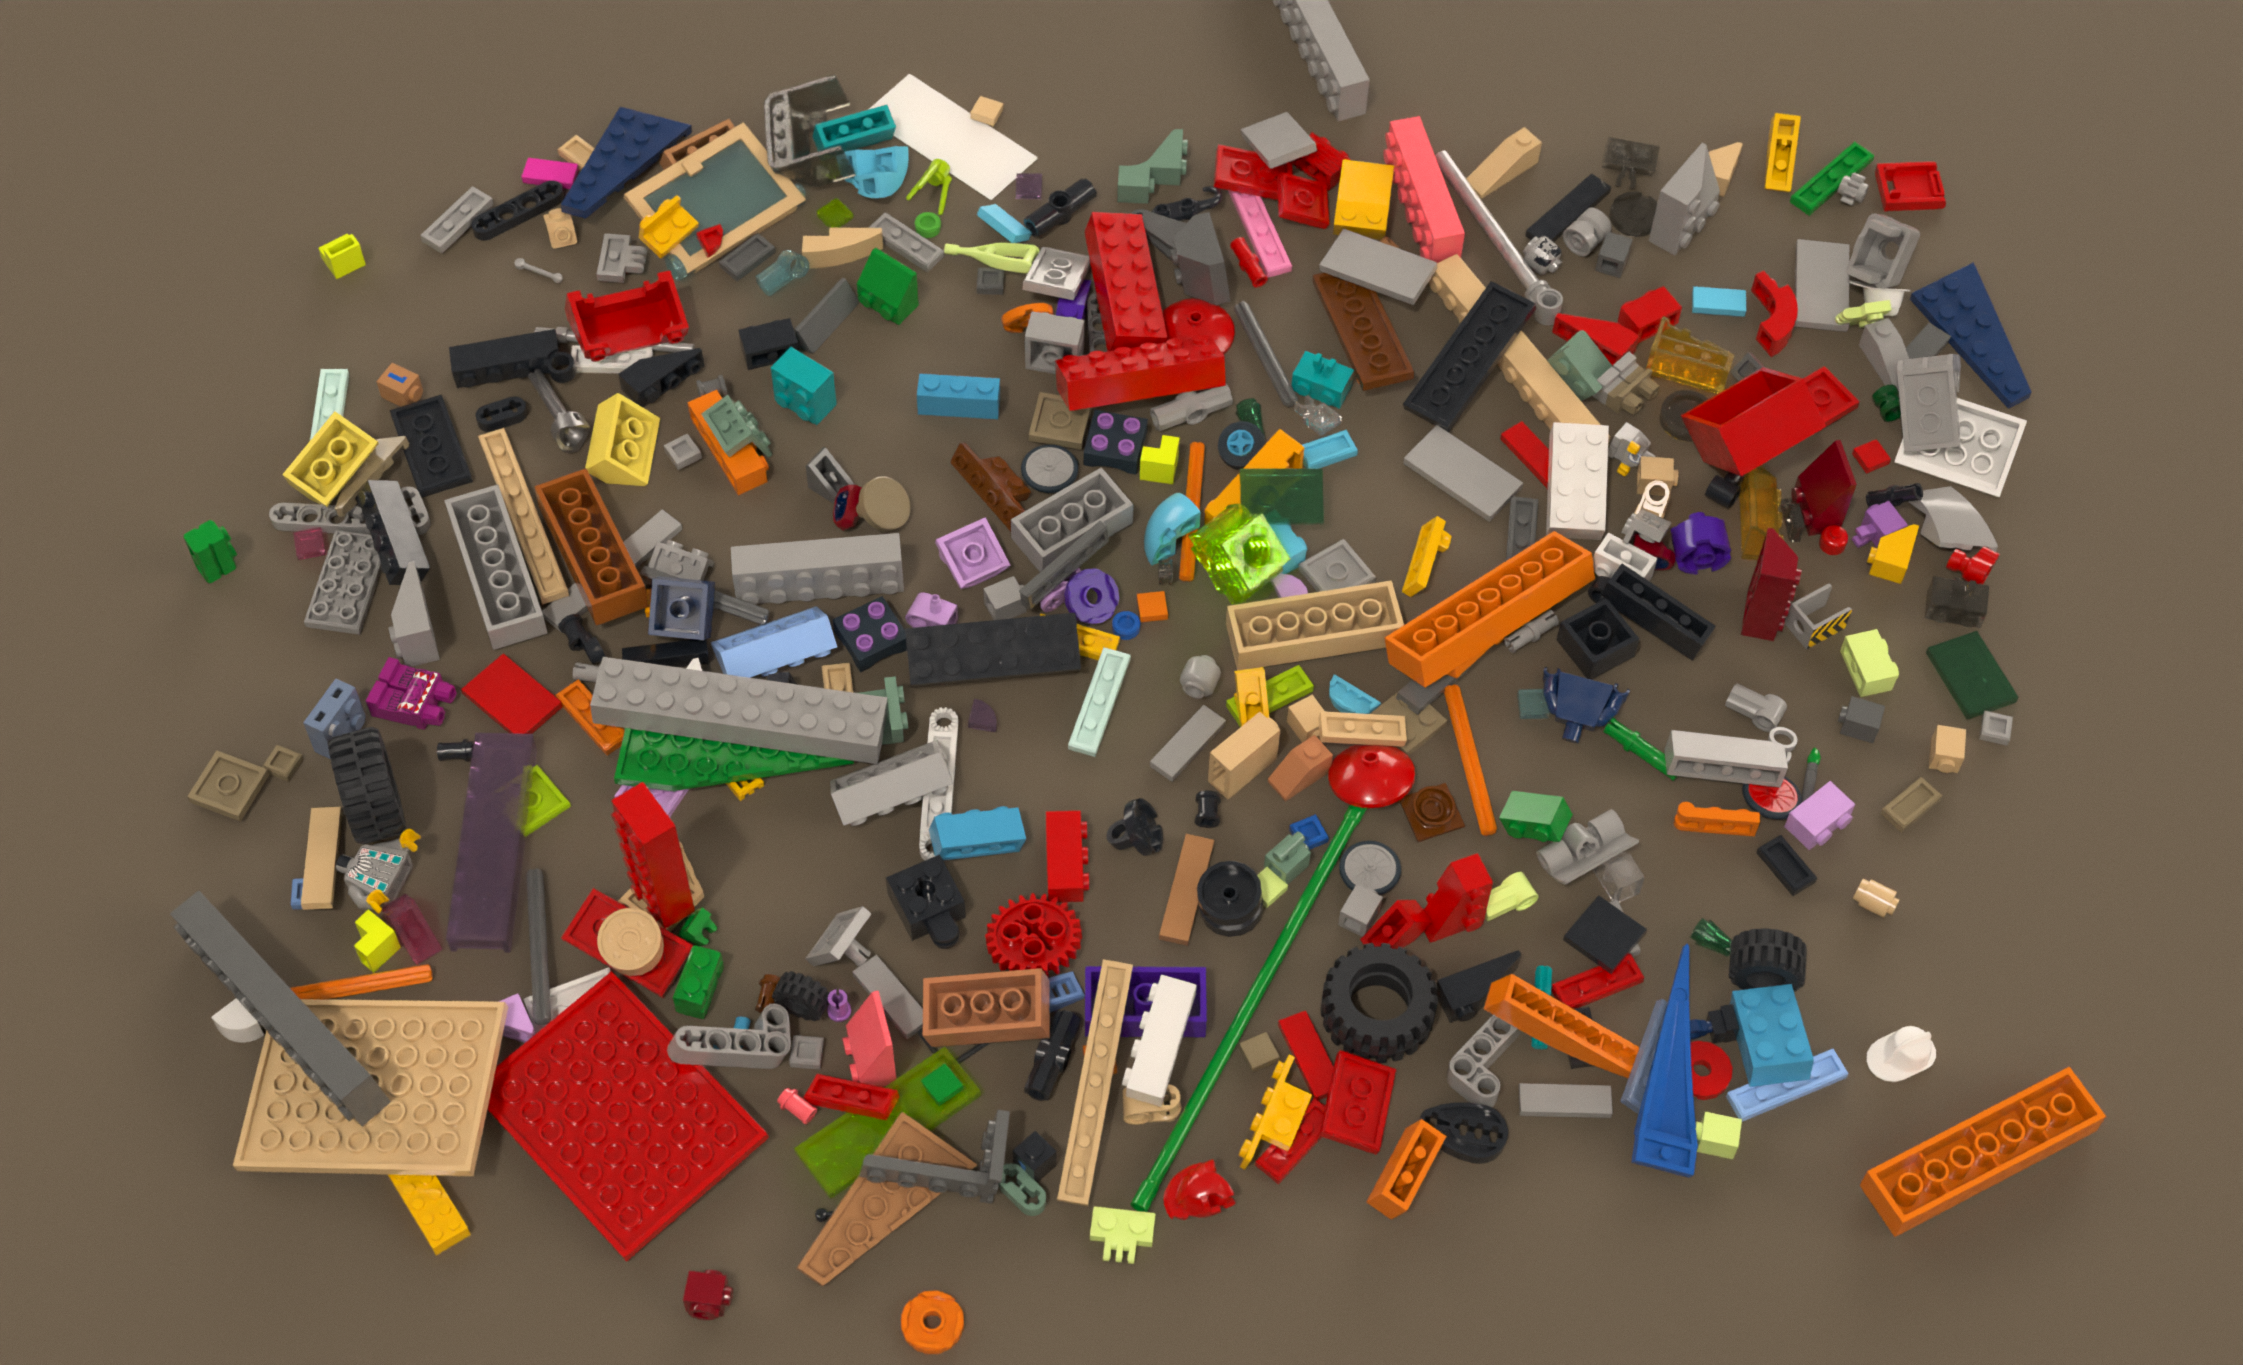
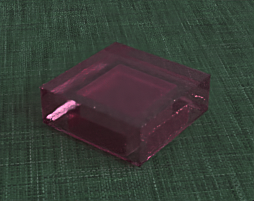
[293,527,326,560]

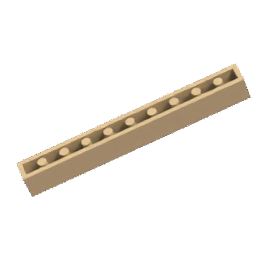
[1429,254,1611,445]

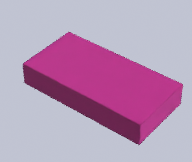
[522,158,579,189]

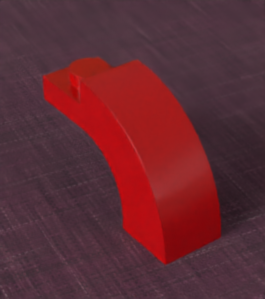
[1751,271,1798,357]

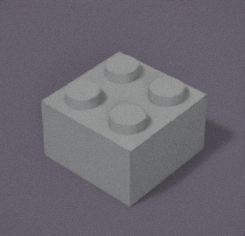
[1025,311,1084,374]

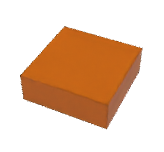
[1137,591,1168,622]

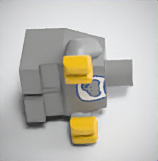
[1608,422,1656,476]

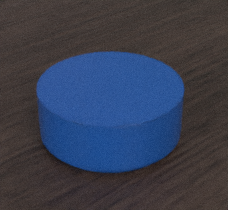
[1112,611,1140,640]

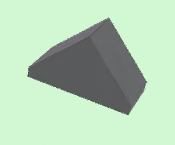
[805,447,855,504]

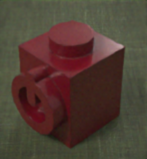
[683,1269,733,1320]

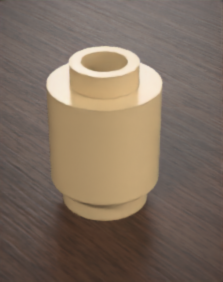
[1853,878,1900,918]

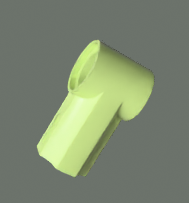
[1485,872,1539,921]

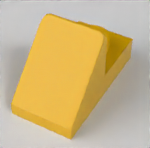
[1234,667,1269,727]

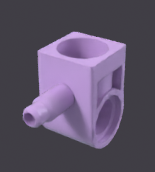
[905,593,958,628]

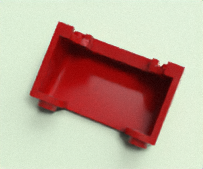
[564,270,689,362]

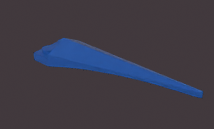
[1631,943,1698,1178]

